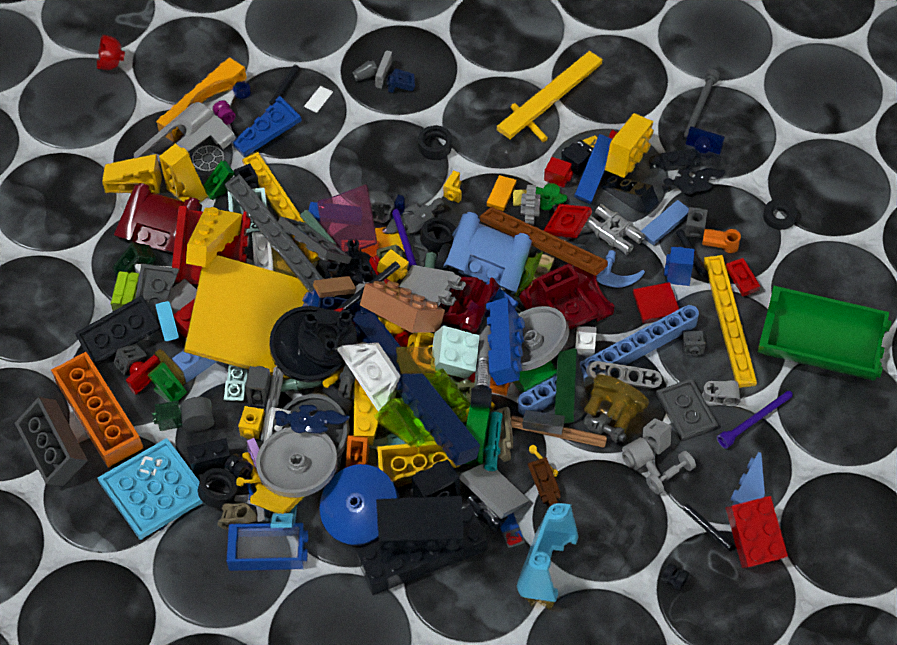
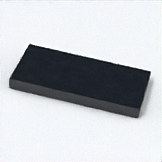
[75,295,161,366]

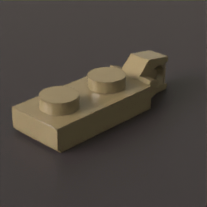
[490,407,513,462]

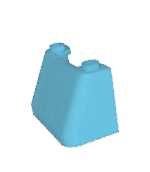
[517,503,579,602]

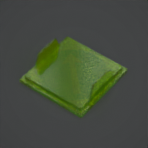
[514,251,543,297]

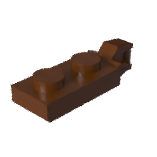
[528,457,561,506]

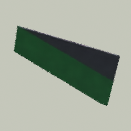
[555,348,590,424]

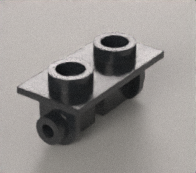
[467,495,508,533]

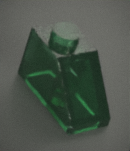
[112,242,156,276]

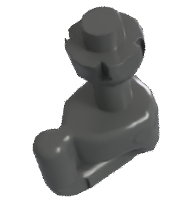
[583,406,627,443]

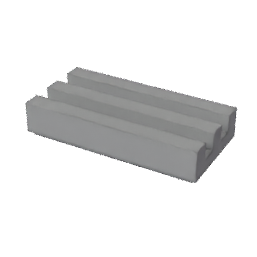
[375,50,392,88]

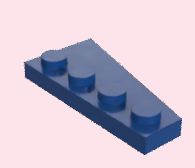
[233,96,301,157]

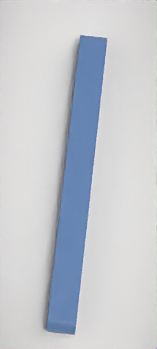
[518,305,699,417]

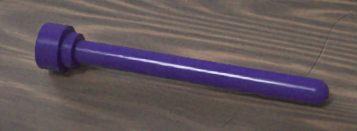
[392,209,417,268]
[717,391,793,449]

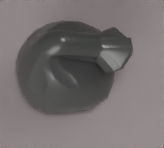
[354,190,395,223]

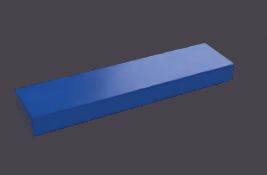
[574,134,612,204]

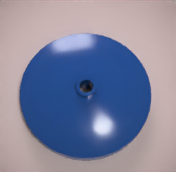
[320,464,399,546]

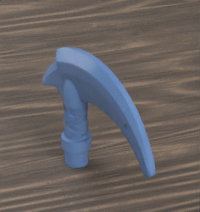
[596,250,645,288]

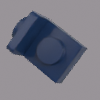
[386,69,415,93]

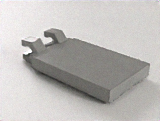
[399,265,466,307]

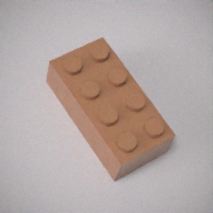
[360,281,445,333]

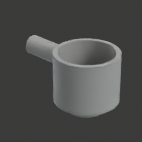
[622,437,661,477]

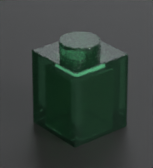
[152,400,183,431]

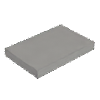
[460,463,530,519]

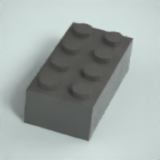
[15,397,88,486]

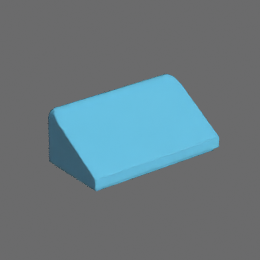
[155,301,179,341]

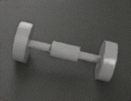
[646,451,696,494]

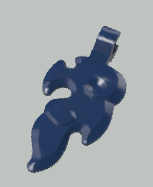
[275,405,350,433]

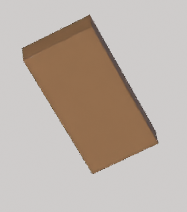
[313,276,356,298]

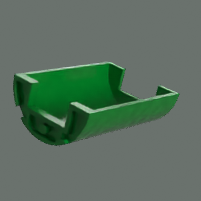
[757,286,891,381]

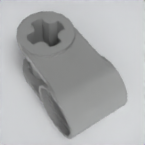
[702,380,741,406]

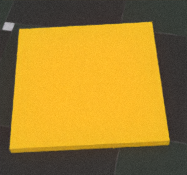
[184,255,308,379]

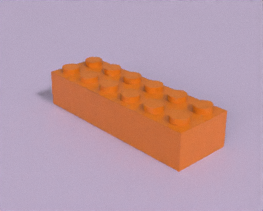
[51,352,144,468]

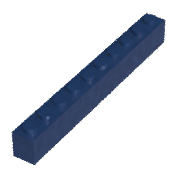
[352,312,480,467]

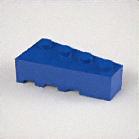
[486,297,525,386]

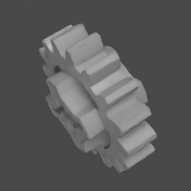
[521,185,540,225]

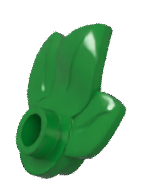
[536,183,568,210]

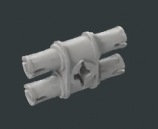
[585,204,645,255]

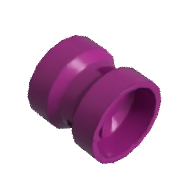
[212,100,236,125]

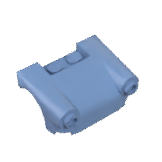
[443,212,532,295]

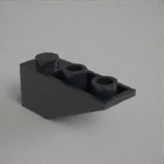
[601,175,659,213]

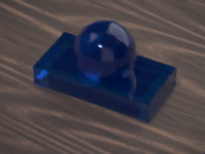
[686,126,725,155]

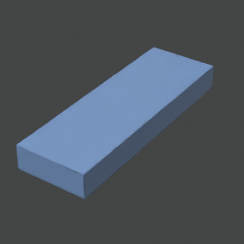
[641,200,689,246]

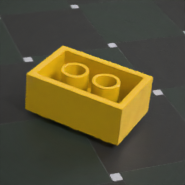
[605,113,654,178]

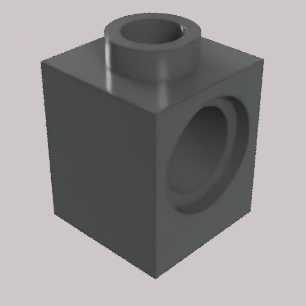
[685,207,708,238]

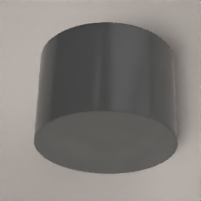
[180,397,214,432]

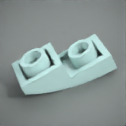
[224,364,249,401]

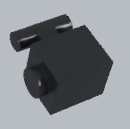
[561,139,593,175]
[233,164,259,189]

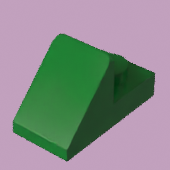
[203,160,235,200]
[148,362,187,405]

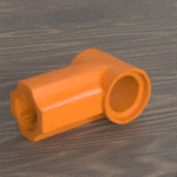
[702,229,741,253]

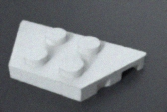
[337,343,400,413]

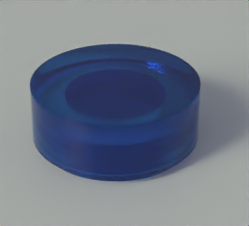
[233,82,251,99]

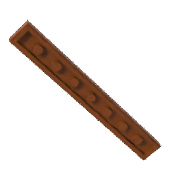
[480,207,608,276]

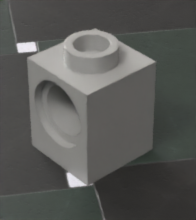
[643,418,672,454]

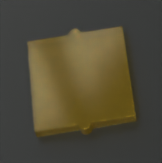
[396,347,436,374]

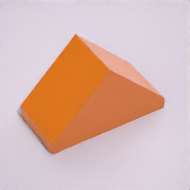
[346,435,370,468]

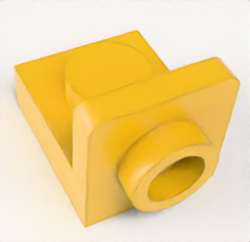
[443,170,461,203]

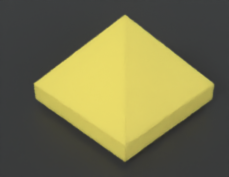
[513,190,527,206]

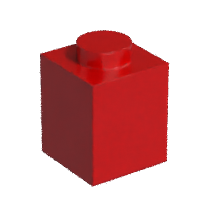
[544,157,573,188]

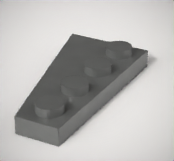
[135,264,180,342]

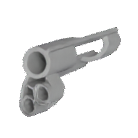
[134,102,236,165]

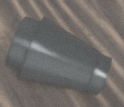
[352,60,378,81]

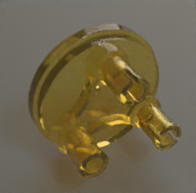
[584,374,650,433]

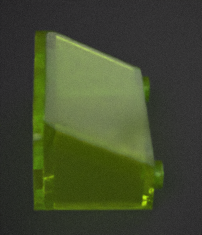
[374,368,470,448]

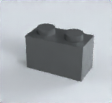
[245,366,271,408]

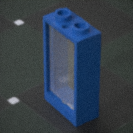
[227,523,308,571]

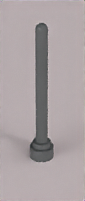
[684,69,720,138]

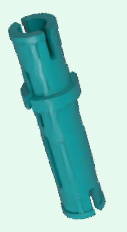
[484,412,503,471]

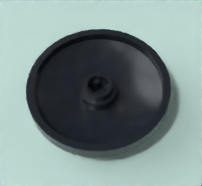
[269,306,344,382]

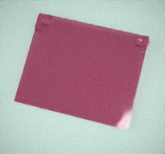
[317,185,377,261]

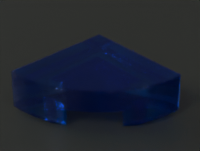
[392,195,405,219]

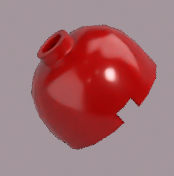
[97,35,125,70]

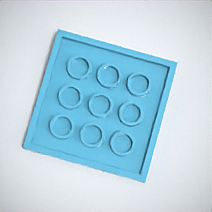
[98,438,203,540]

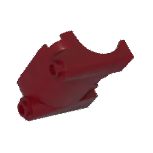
[114,183,202,253]
[519,263,614,331]
[439,277,500,334]

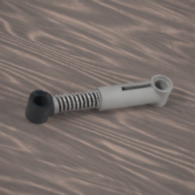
[471,317,492,409]

